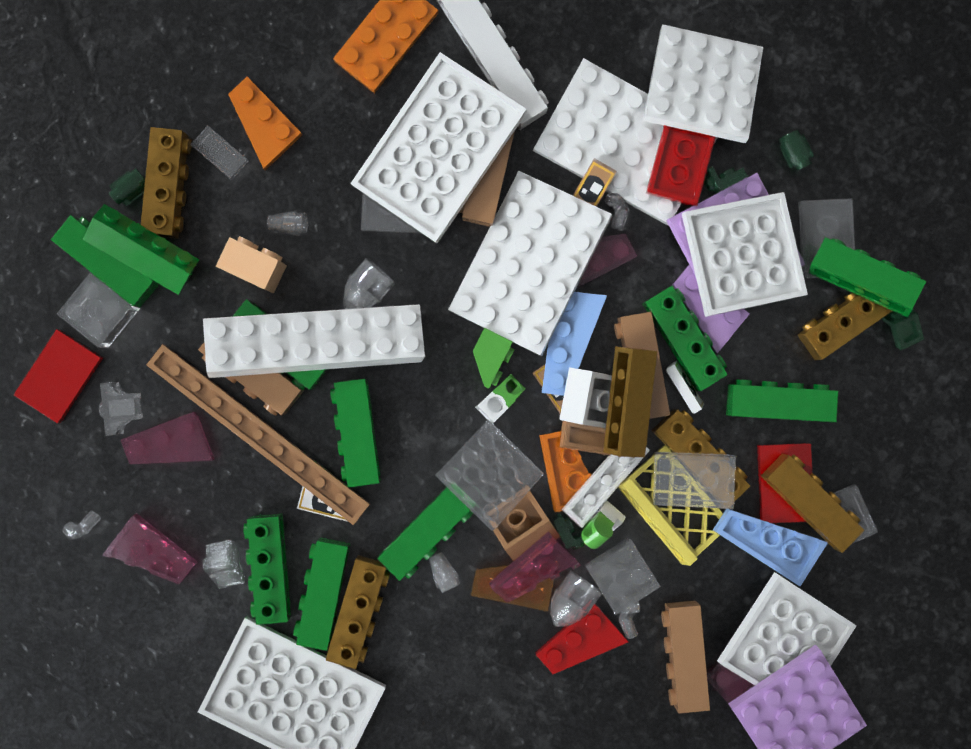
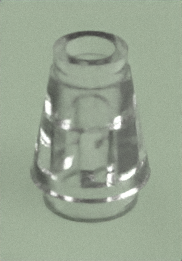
[267,210,308,236]
[429,552,460,593]

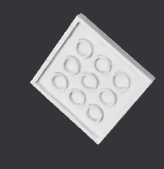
[643,24,763,143]
[682,192,808,317]
[717,572,856,685]

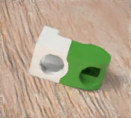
[475,374,526,424]
[581,500,626,549]

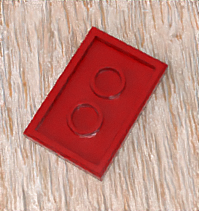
[646,125,716,206]
[14,329,103,423]
[757,443,812,523]

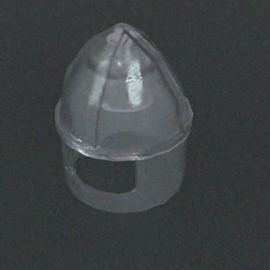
[343,258,396,309]
[550,570,602,627]

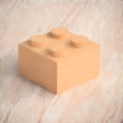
[216,236,287,293]

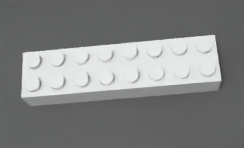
[203,305,425,378]

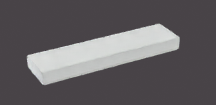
[561,447,650,528]

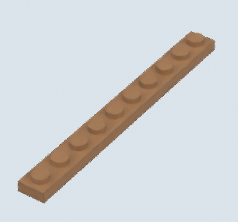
[146,344,370,525]

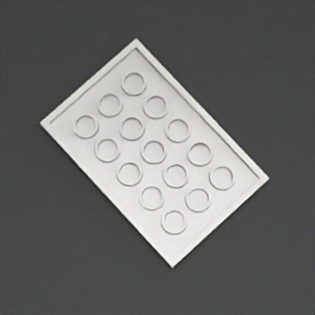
[351,52,527,243]
[533,58,717,225]
[448,171,612,356]
[198,616,386,749]

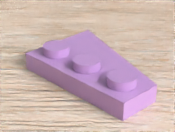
[672,265,749,354]

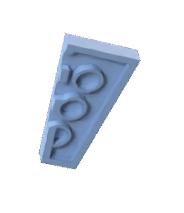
[542,292,607,396]
[713,508,827,586]

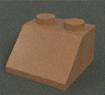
[484,486,560,565]

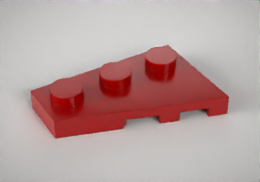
[535,601,628,674]

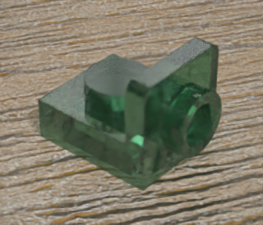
[704,166,748,195]
[882,310,924,350]
[552,513,586,550]

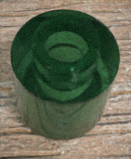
[779,130,814,171]
[109,168,145,206]

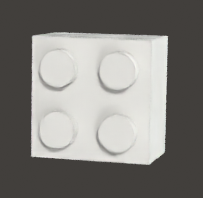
[560,367,625,428]

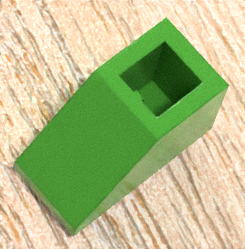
[473,328,515,389]

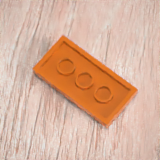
[333,0,439,94]

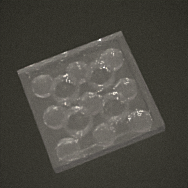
[435,419,544,531]

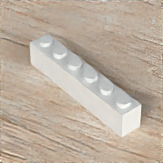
[436,0,548,130]

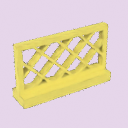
[618,445,723,566]

